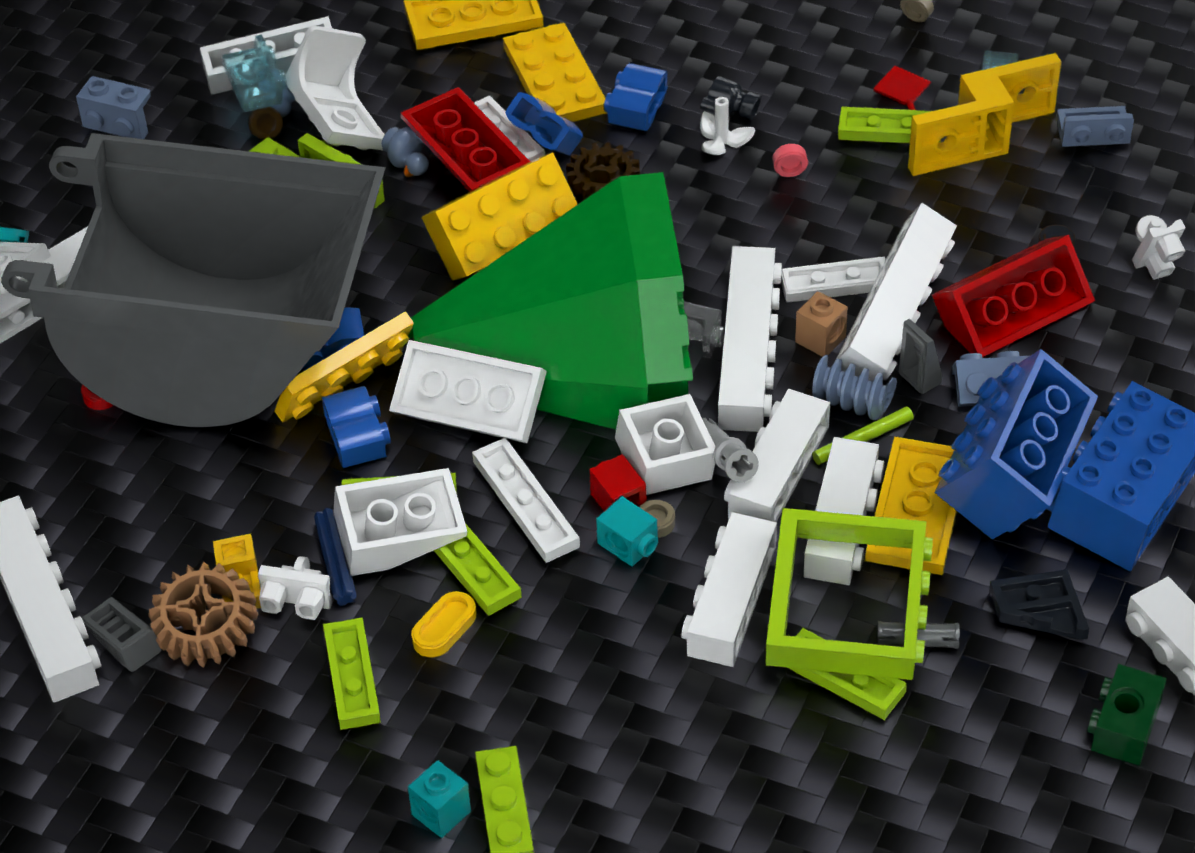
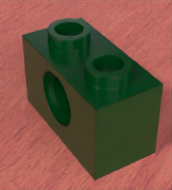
[1087,664,1167,766]

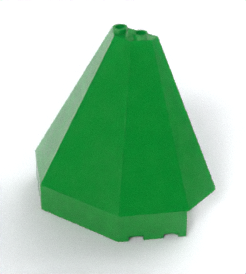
[407,172,693,430]

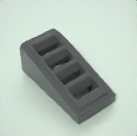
[899,318,942,394]
[82,597,161,672]

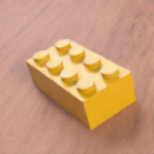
[421,153,577,281]

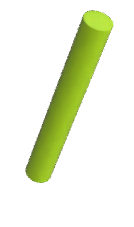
[812,406,914,465]

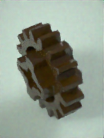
[566,142,640,200]

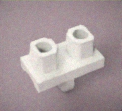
[1132,215,1185,280]
[258,556,333,620]

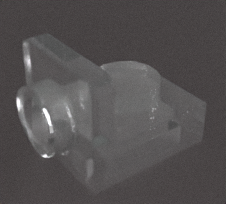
[684,302,725,359]

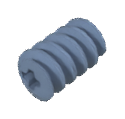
[812,355,897,420]

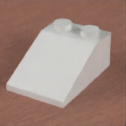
[333,468,467,576]

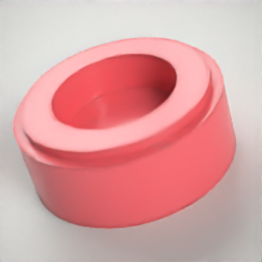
[772,144,808,177]

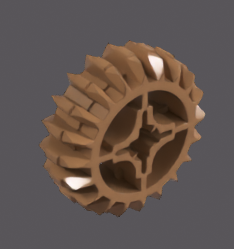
[149,561,258,668]

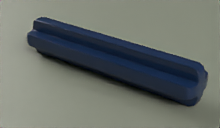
[314,508,357,606]

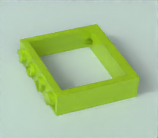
[766,508,933,680]

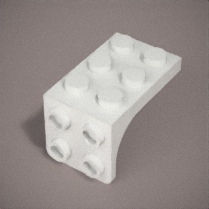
[283,26,384,151]

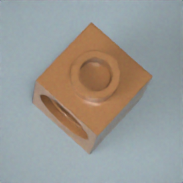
[795,291,848,357]

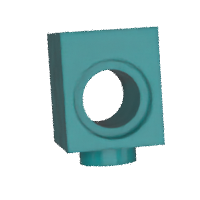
[596,496,658,567]
[408,760,471,838]

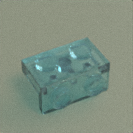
[222,34,287,112]

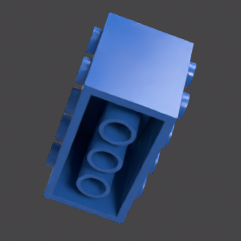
[934,349,1098,540]
[1047,381,1195,572]

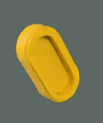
[411,591,476,657]

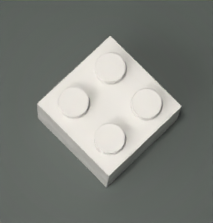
[615,394,716,495]

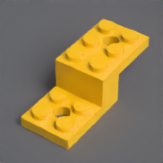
[908,53,1061,176]

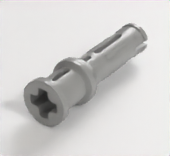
[702,418,759,482]

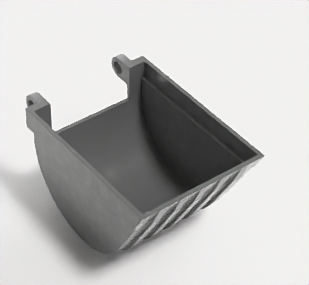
[1,133,386,427]

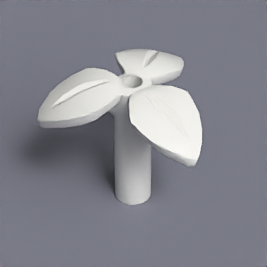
[700,97,755,155]

